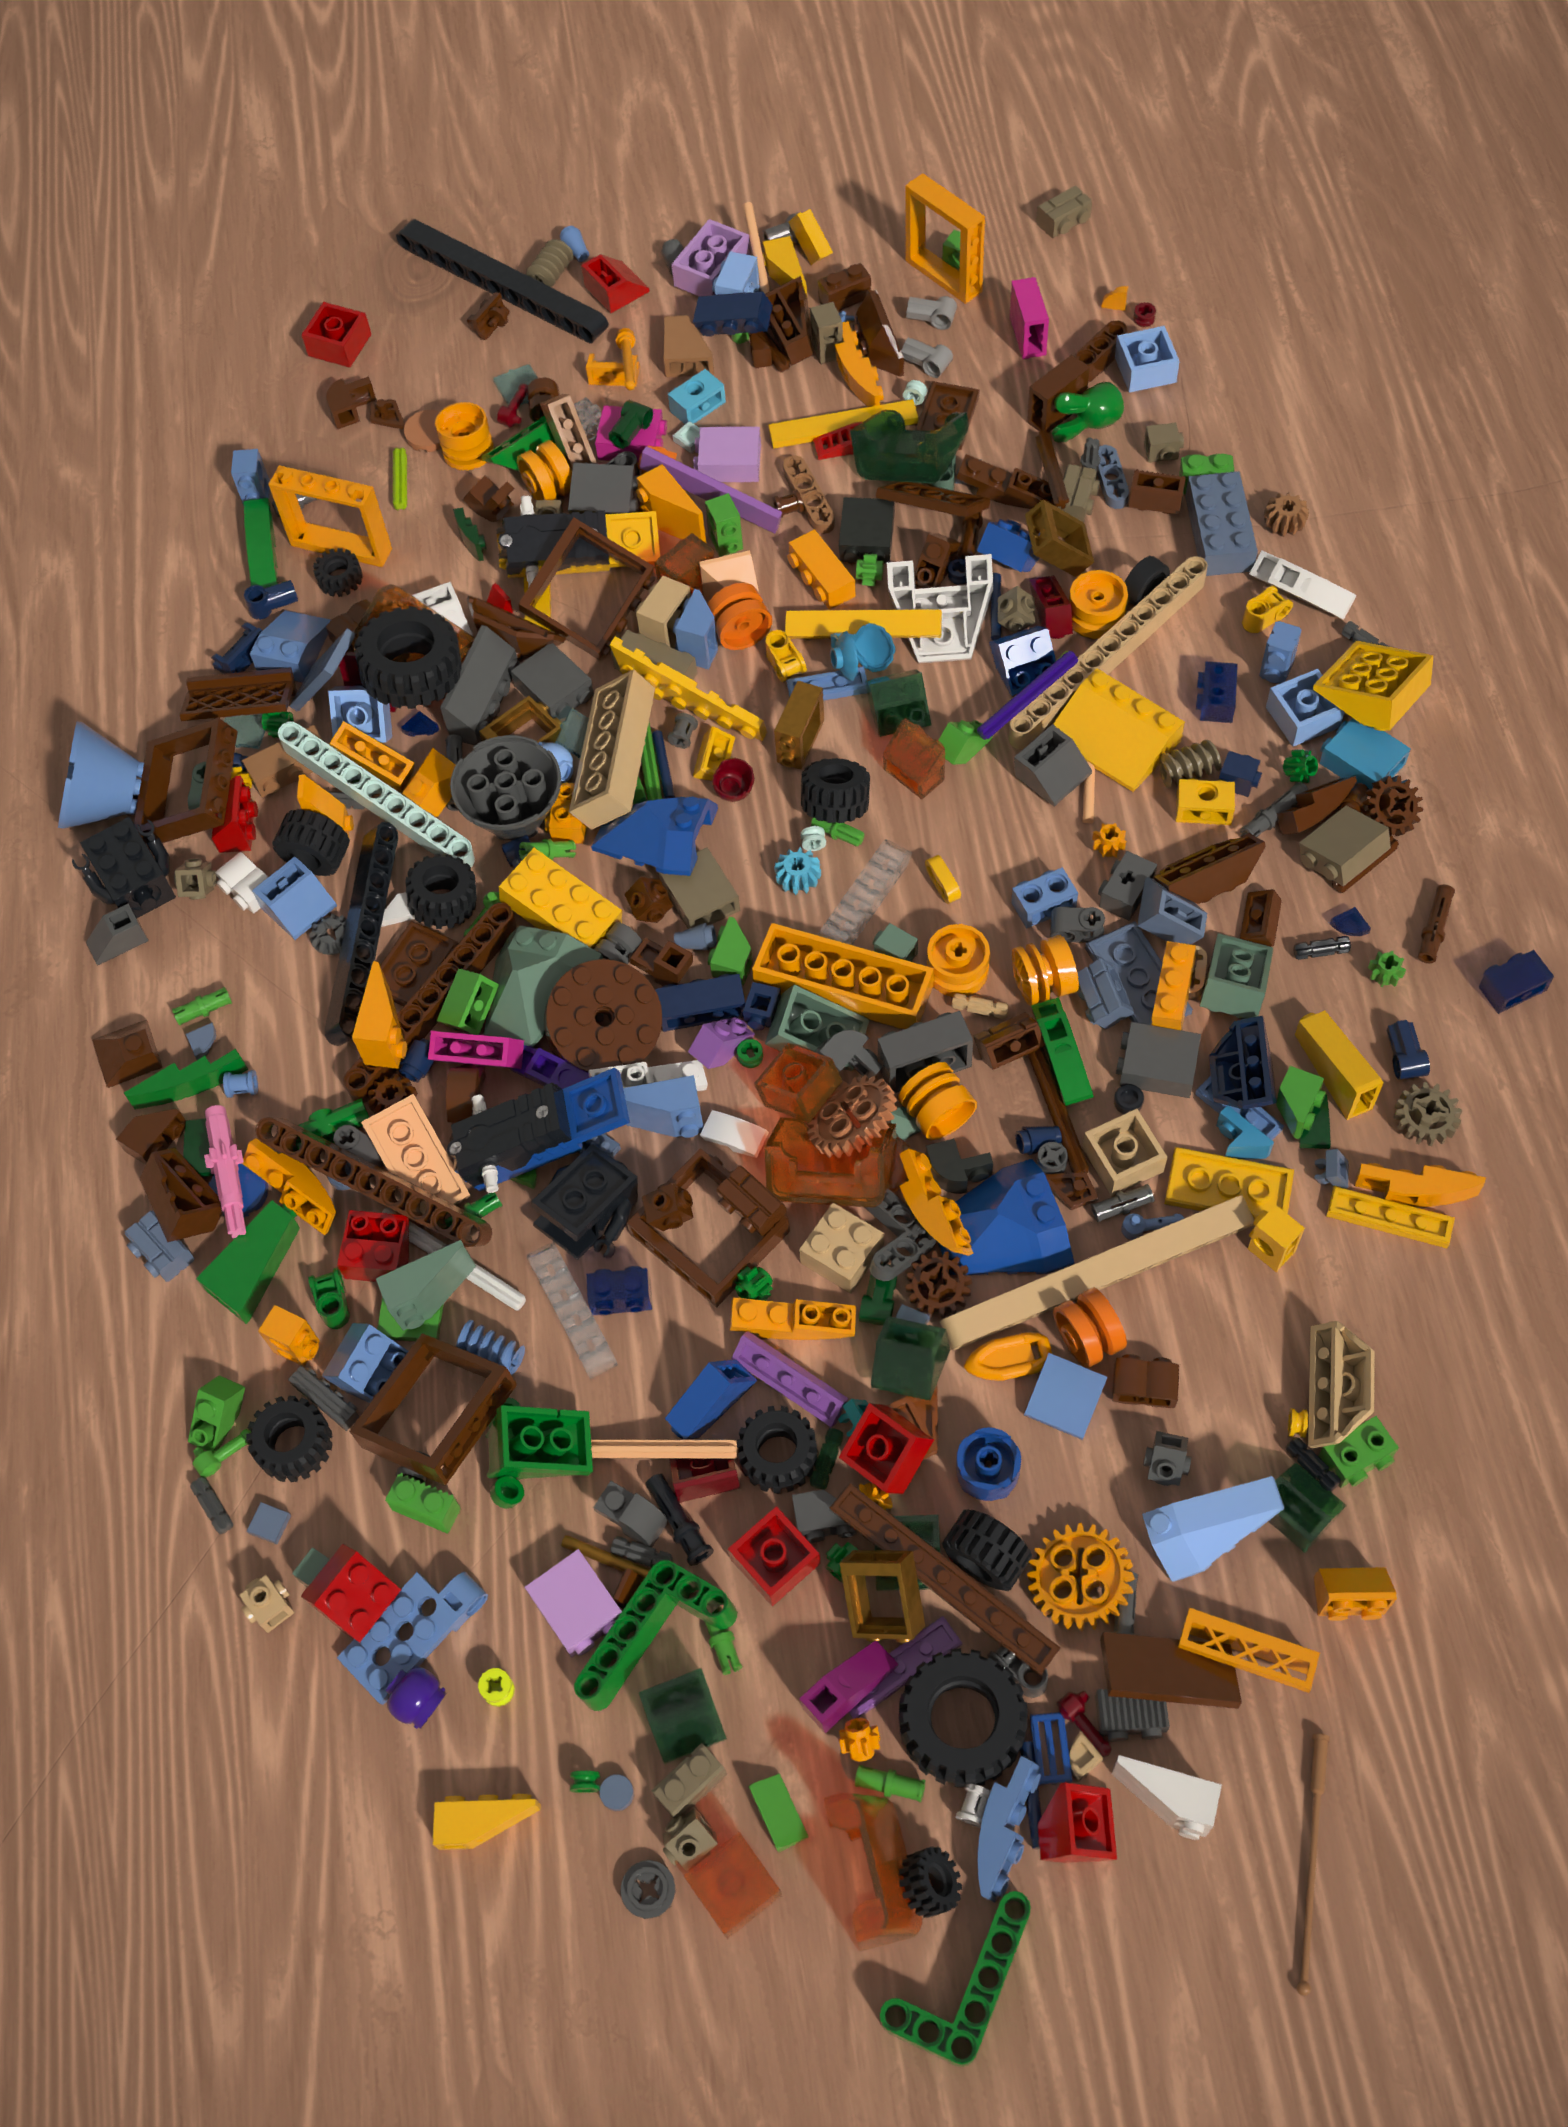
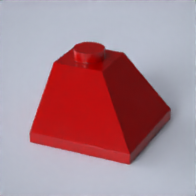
[1038,1782,1117,1863]

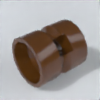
[527,377,559,422]

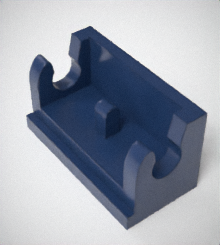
[211,622,263,674]

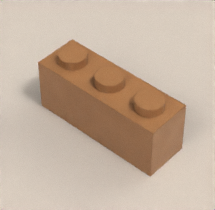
[540,394,597,471]
[242,725,323,798]

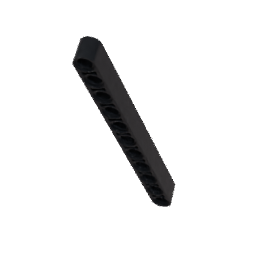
[396,219,609,343]

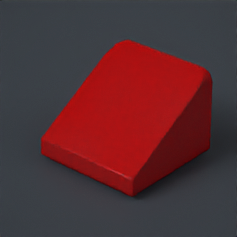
[486,583,514,613]

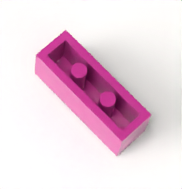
[428,1031,524,1069]

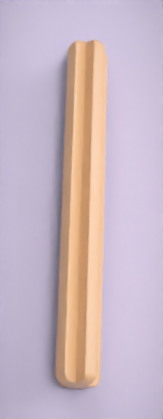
[591,1439,739,1459]

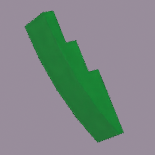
[243,498,278,588]
[124,1049,248,1110]

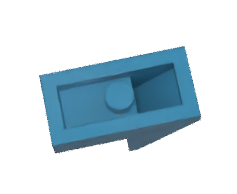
[1216,1105,1274,1159]

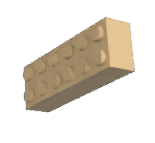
[569,669,655,830]

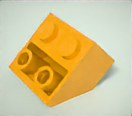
[1314,1567,1397,1621]

